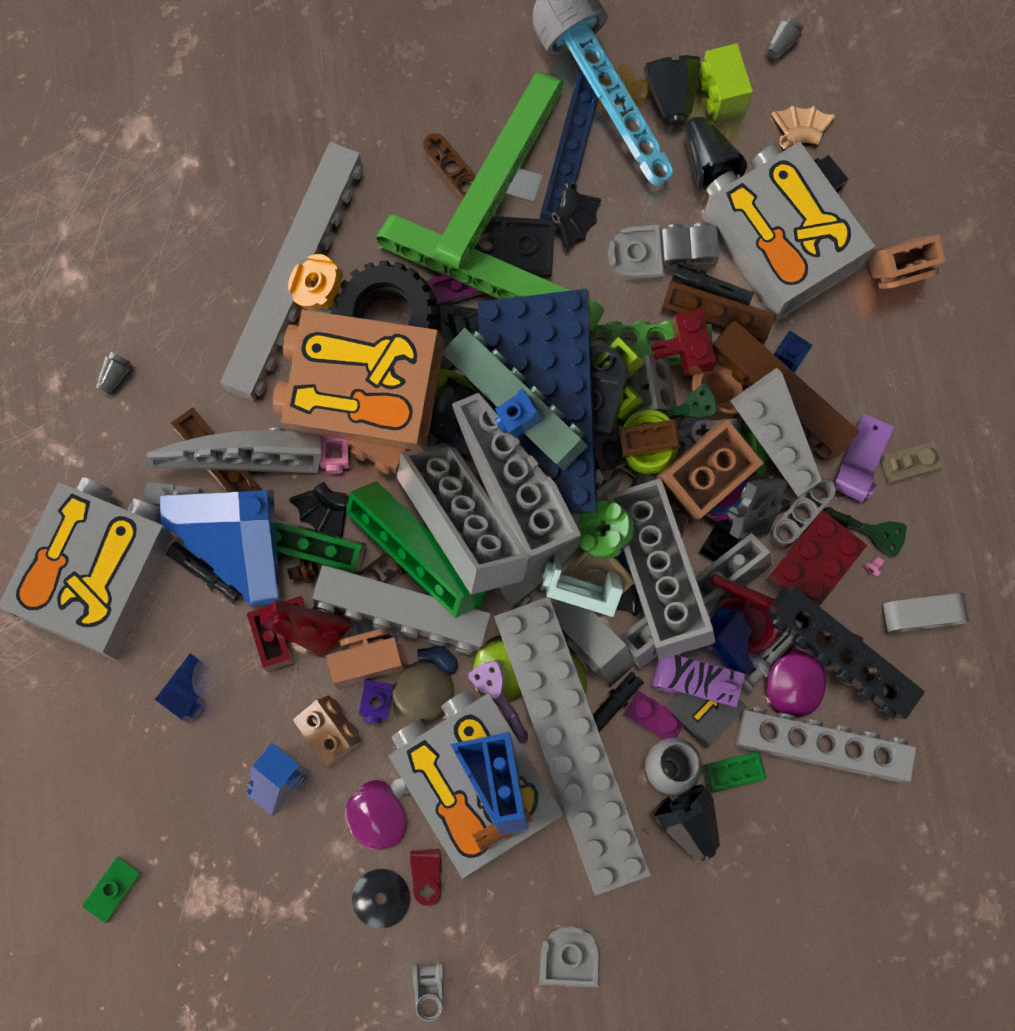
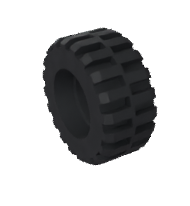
[331,260,441,332]

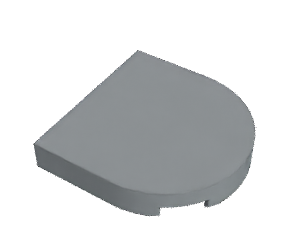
[608,225,665,281]
[540,925,600,988]

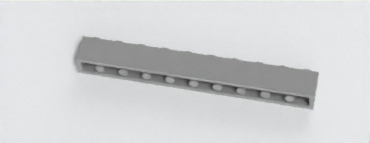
[220,142,364,402]

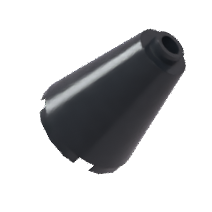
[684,117,747,193]

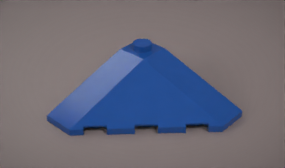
[160,490,280,606]

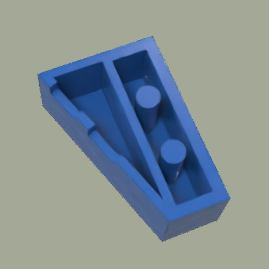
[450,732,529,835]
[246,742,309,816]

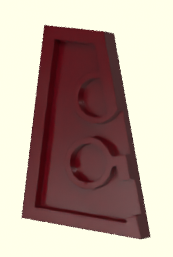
[260,600,351,657]

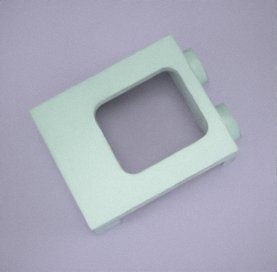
[542,554,623,617]

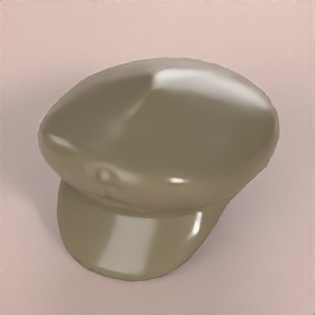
[392,661,454,726]

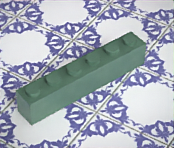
[441,328,588,471]

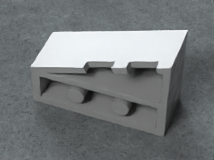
[552,600,635,688]

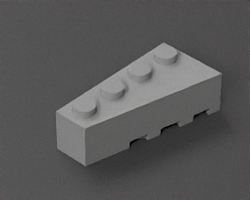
[730,368,822,497]

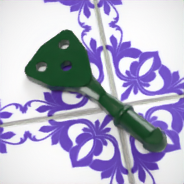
[662,384,718,419]
[823,507,907,557]

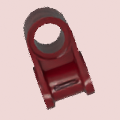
[410,849,442,907]

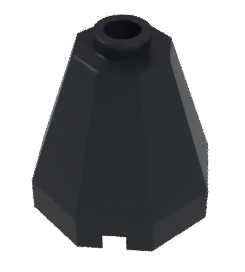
[644,55,701,123]
[652,784,720,861]

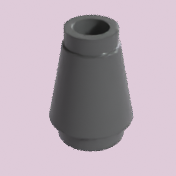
[767,17,803,58]
[95,352,131,395]

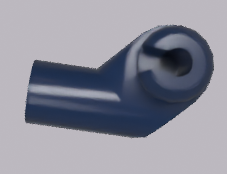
[417,646,458,674]

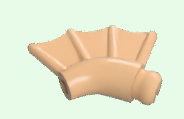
[772,105,835,149]

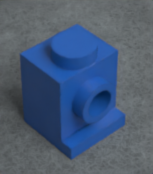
[495,388,544,438]

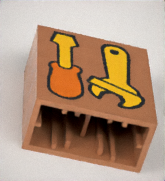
[273,310,445,452]

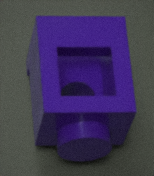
[359,679,394,725]

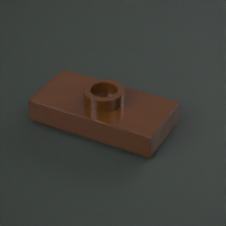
[619,419,680,458]

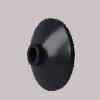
[352,869,411,929]

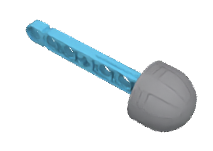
[532,0,673,186]

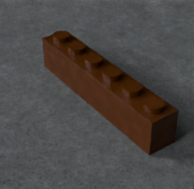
[712,320,860,460]

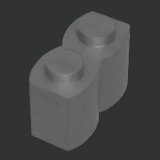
[661,222,719,267]

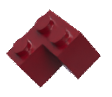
[246,595,307,672]

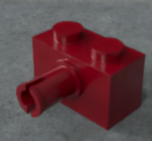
[651,309,716,377]

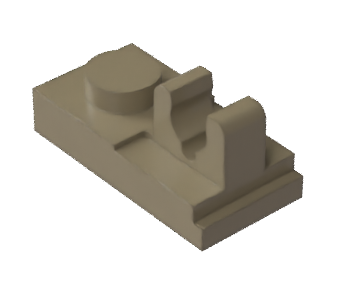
[880,441,943,484]

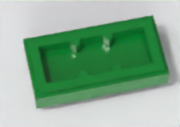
[702,751,767,793]
[81,857,142,923]

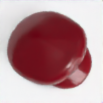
[714,594,780,653]

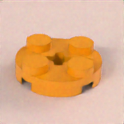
[288,254,343,310]

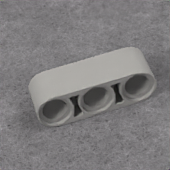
[770,477,836,549]
[883,593,969,633]

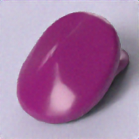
[767,650,826,717]
[345,780,407,850]

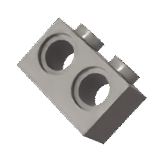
[629,355,677,412]

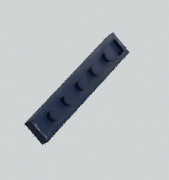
[540,70,604,220]

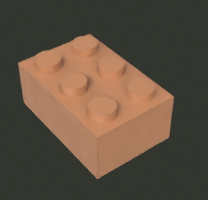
[656,419,764,520]

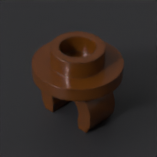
[287,558,318,584]

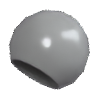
[645,738,702,795]

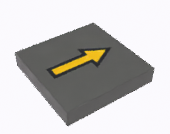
[667,693,747,747]

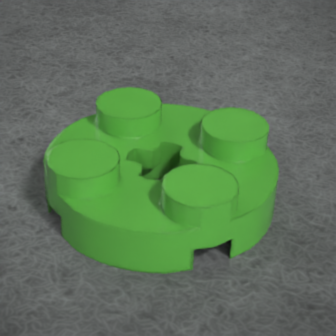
[578,500,634,559]

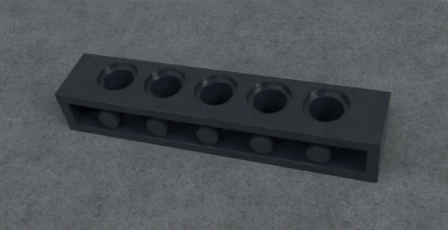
[765,586,925,720]

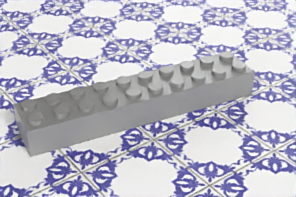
[494,597,651,896]

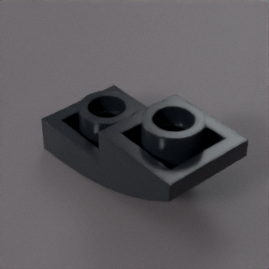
[699,519,739,561]

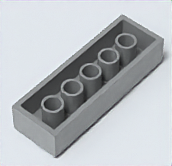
[397,443,529,595]
[606,478,715,660]
[312,565,491,655]

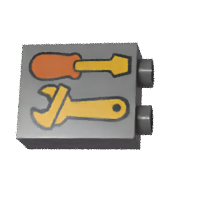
[703,141,876,321]
[0,477,173,659]
[388,689,564,879]

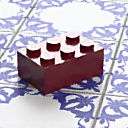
[766,510,867,606]

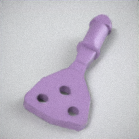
[468,660,528,743]

